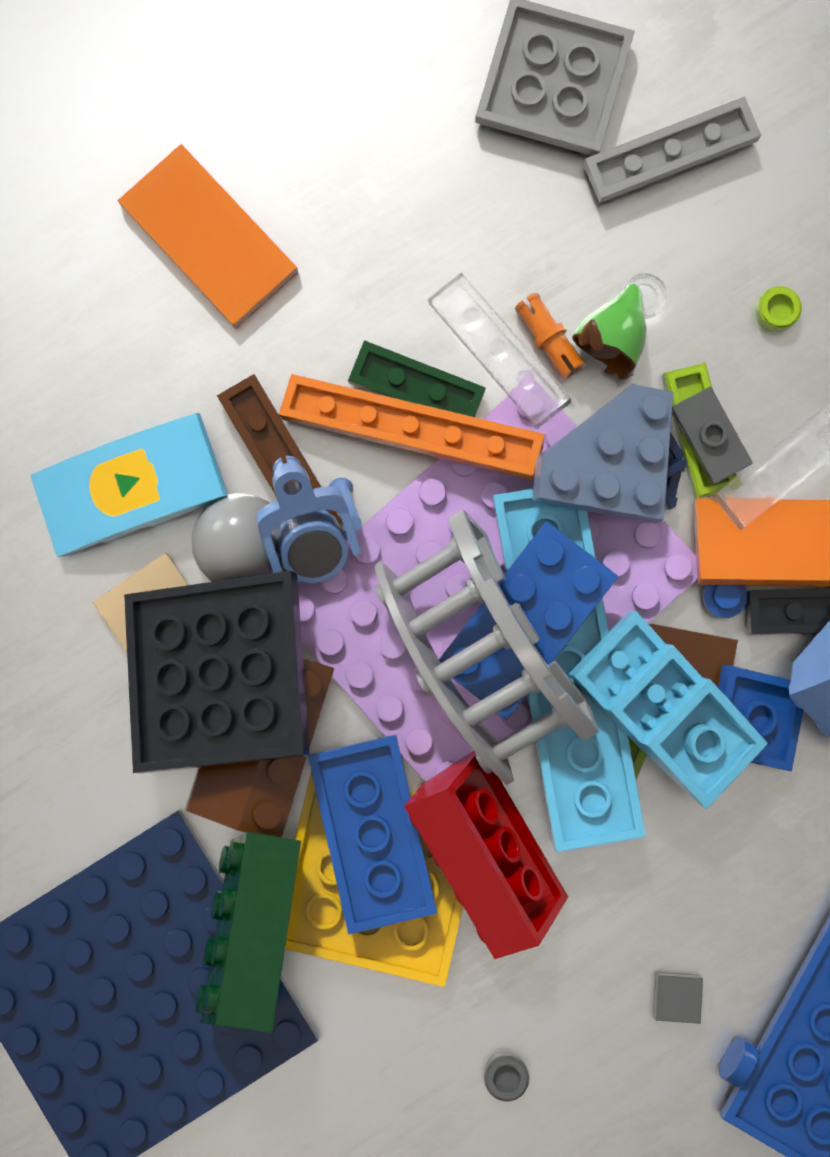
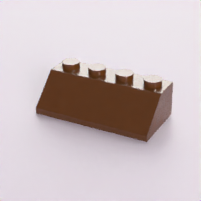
[185,658,334,837]

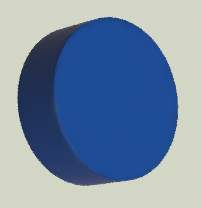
[719,1037,759,1087]

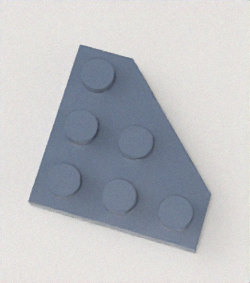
[532,384,673,523]

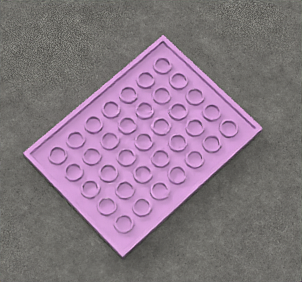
[298,376,698,782]

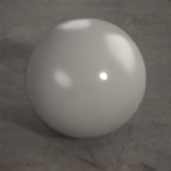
[192,493,284,582]

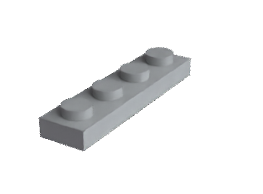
[583,96,761,203]

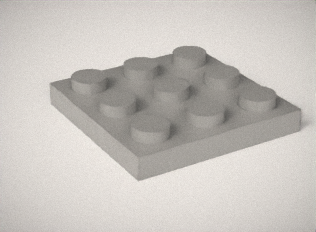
[475,0,635,156]

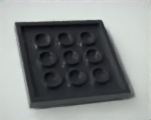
[124,571,310,774]

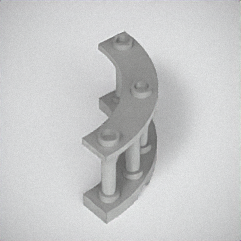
[374,509,599,785]

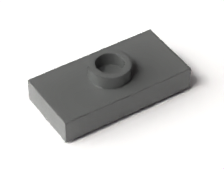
[672,386,753,486]

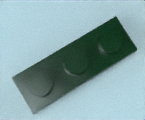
[348,340,486,417]

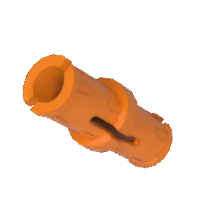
[515,293,586,380]

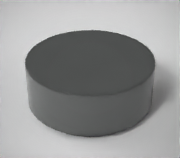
[484,1052,529,1102]

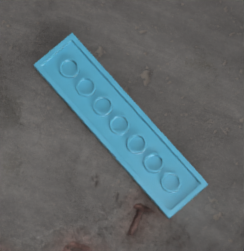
[492,489,646,852]

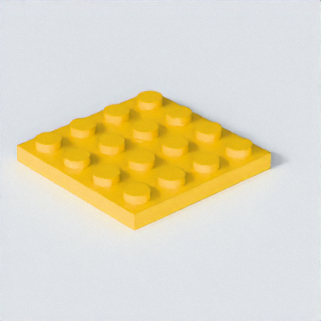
[285,772,463,987]

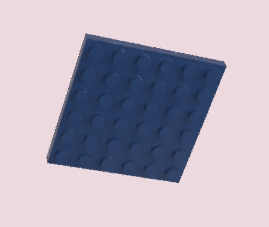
[0,809,319,1157]

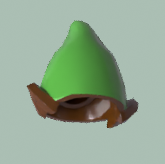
[572,283,647,380]

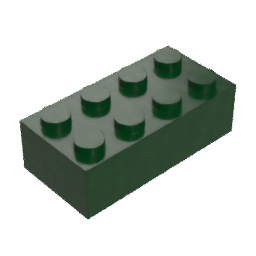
[195,832,301,1033]

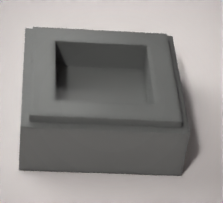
[653,972,703,1024]

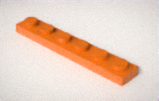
[279,374,545,481]

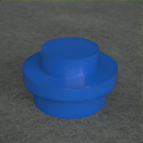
[703,585,748,618]

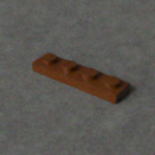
[217,374,343,527]

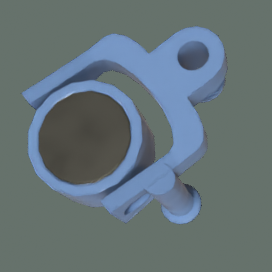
[256,456,362,584]

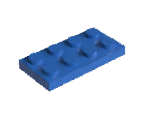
[439,521,619,721]
[308,734,437,935]

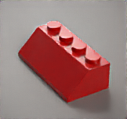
[404,751,568,959]

